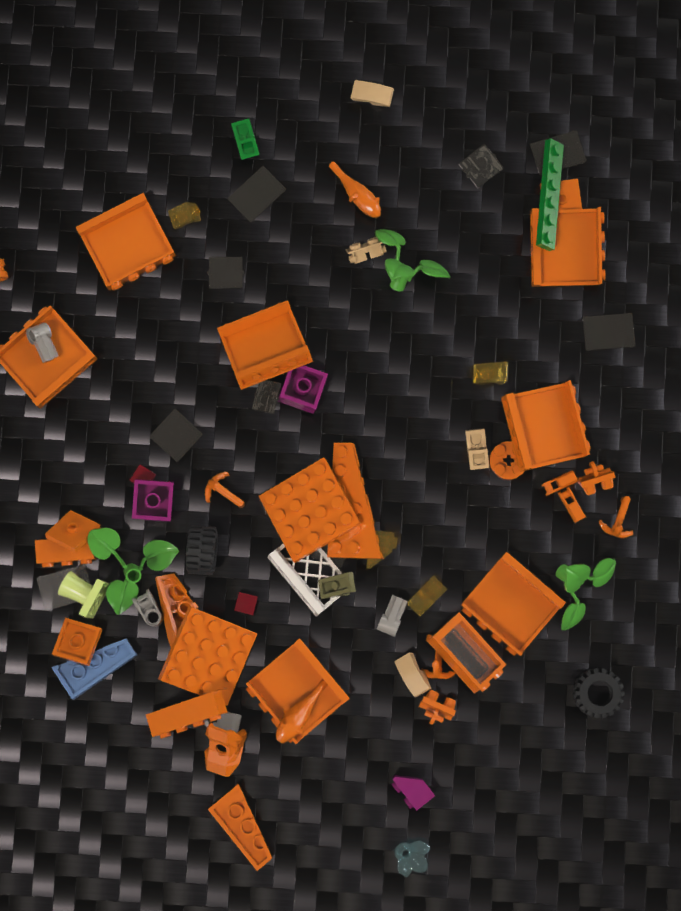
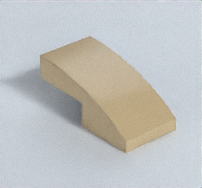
[351,80,394,107]
[465,428,489,470]
[394,653,431,697]

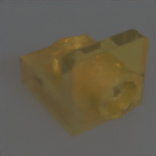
[168,202,201,229]

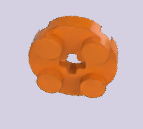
[489,441,524,480]

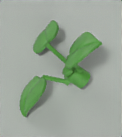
[375,229,450,291]
[87,528,179,615]
[556,558,616,630]

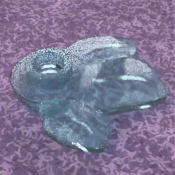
[395,841,430,877]

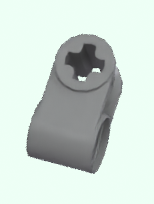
[132,589,164,627]
[204,712,242,733]

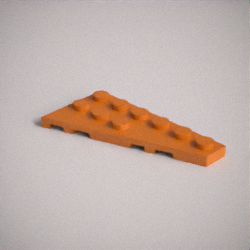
[327,443,384,559]

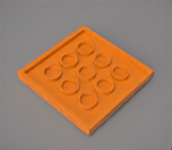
[259,457,361,563]
[158,606,257,705]

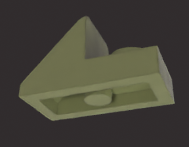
[318,572,356,599]

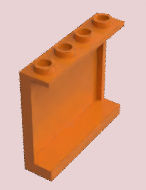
[76,193,176,290]
[530,207,605,287]
[217,300,313,390]
[0,305,97,409]
[501,380,591,472]
[461,552,566,656]
[246,638,350,744]

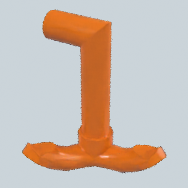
[205,472,245,508]
[598,496,634,538]
[421,634,456,679]

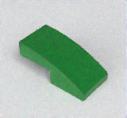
[231,119,259,160]

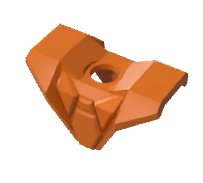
[204,723,247,777]

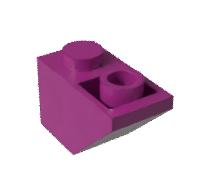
[392,775,435,811]

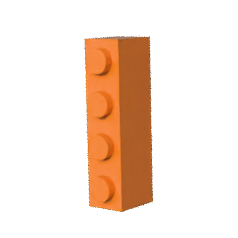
[146,690,228,739]

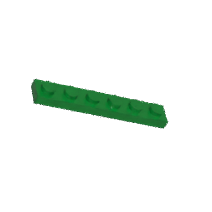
[536,138,564,251]

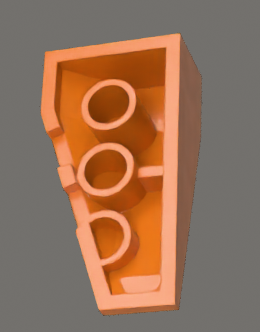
[155,573,198,647]

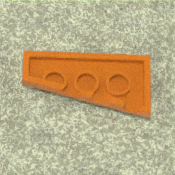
[208,784,273,871]

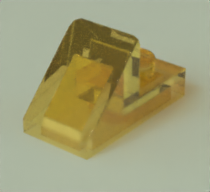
[473,362,508,385]
[407,576,447,617]

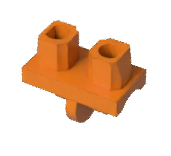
[577,461,615,495]
[419,690,456,725]

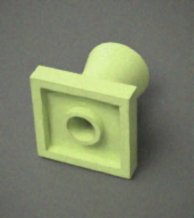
[58,571,110,619]

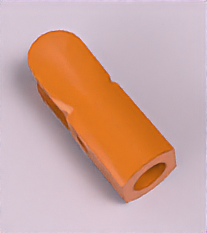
[541,470,578,496]
[558,487,586,523]

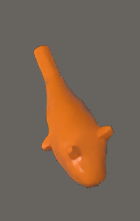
[329,161,381,218]
[276,680,328,743]

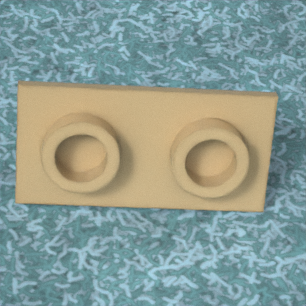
[346,237,387,264]

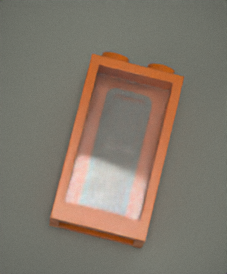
[427,612,507,693]

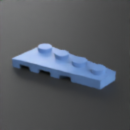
[51,639,137,700]

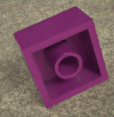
[277,366,328,414]
[132,479,174,521]

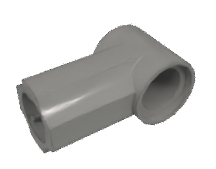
[26,322,59,363]
[377,595,408,637]

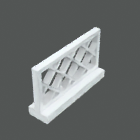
[267,544,342,617]

